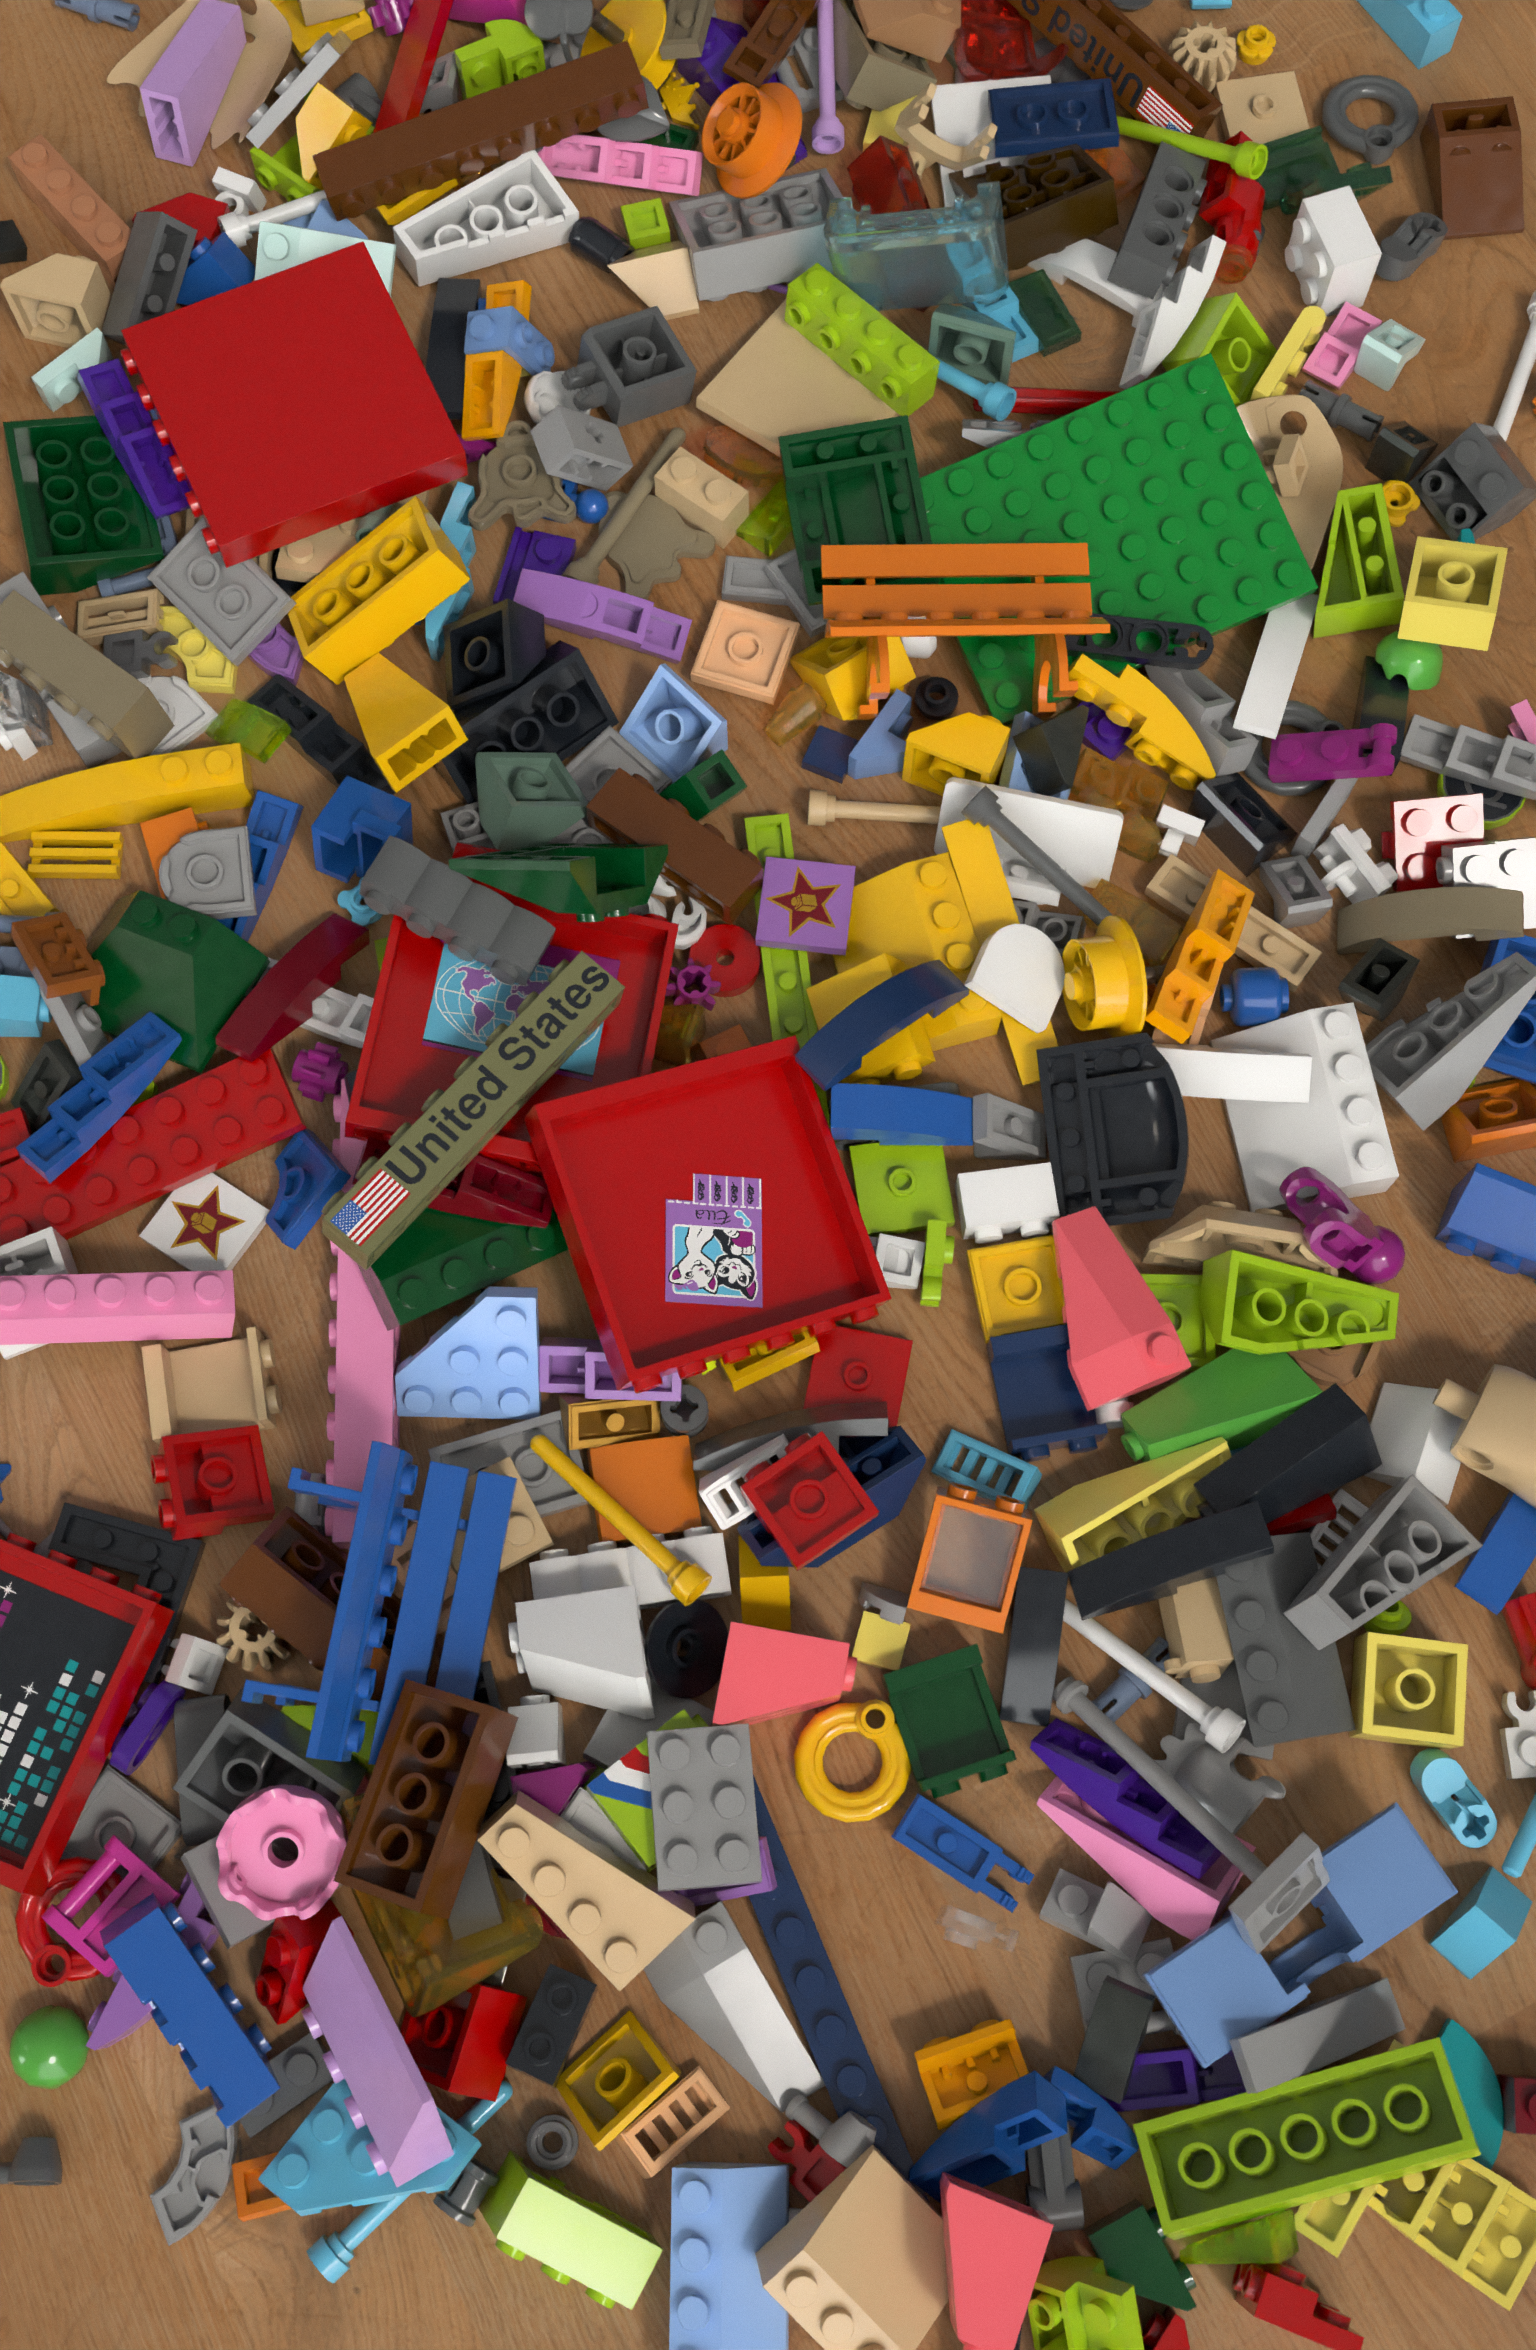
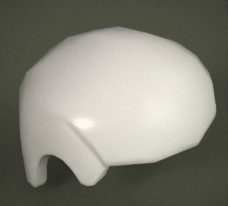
[524,371,591,424]

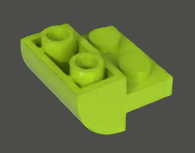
[454,19,546,100]
[1028,2256,1144,2350]

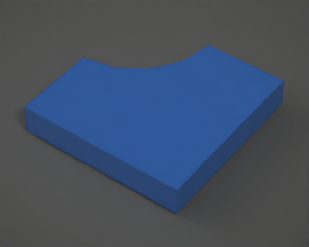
[265,1128,351,1250]

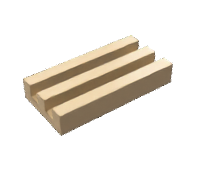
[76,588,164,646]

